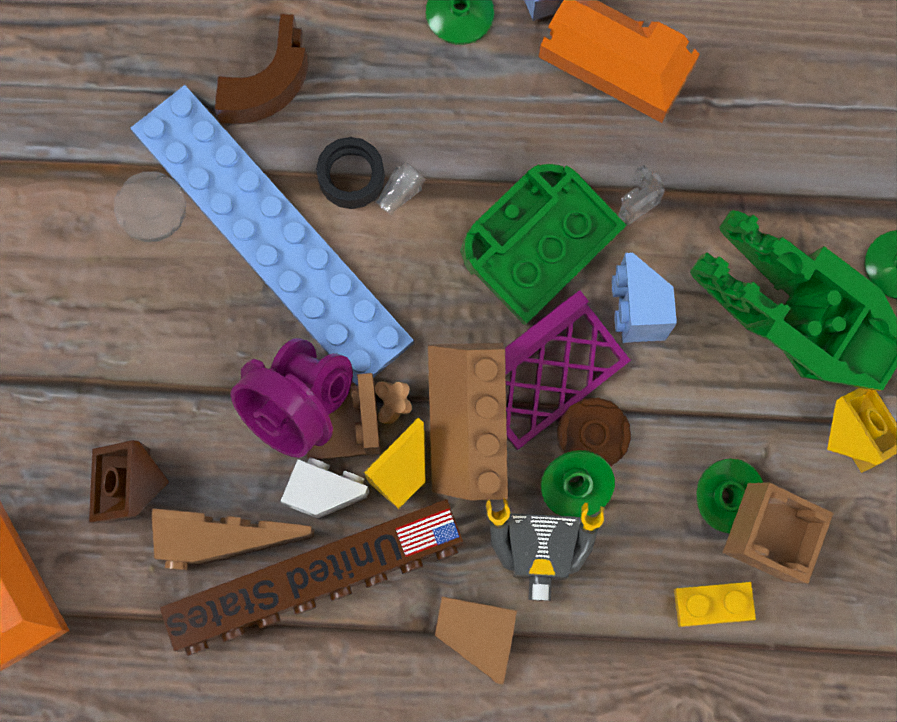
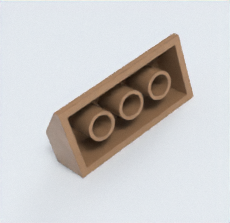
[428,343,508,500]

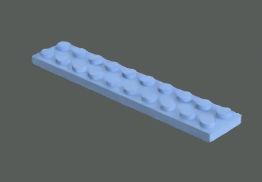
[130,85,414,385]

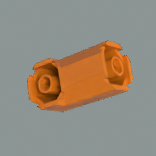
[539,0,700,123]
[0,501,70,671]

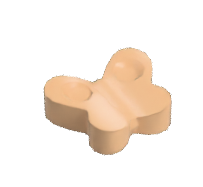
[375,381,412,424]

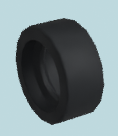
[316,137,385,209]

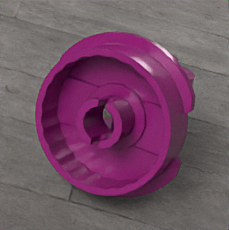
[231,338,353,458]

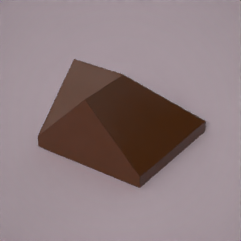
[89,440,169,523]

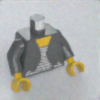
[486,498,604,601]

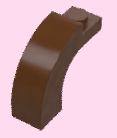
[215,14,309,124]

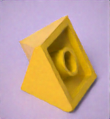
[827,388,897,473]
[364,418,426,509]

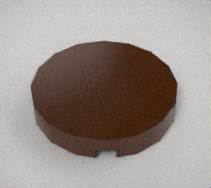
[557,397,631,467]

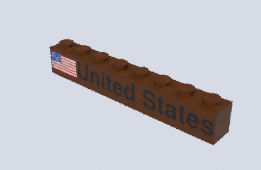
[159,499,463,656]

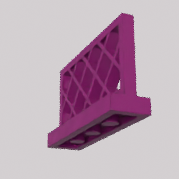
[505,290,631,450]

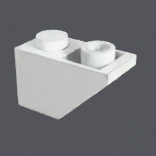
[281,458,369,519]

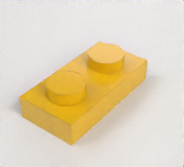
[674,582,756,627]

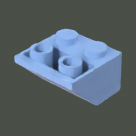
[612,253,677,343]

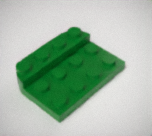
[460,164,627,325]

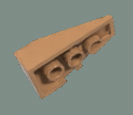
[152,509,315,571]

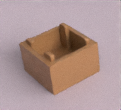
[723,483,833,584]

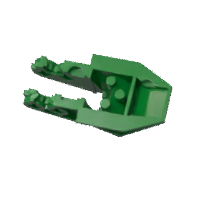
[690,210,897,391]

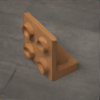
[307,373,381,460]

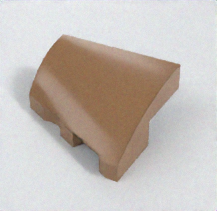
[435,597,517,684]

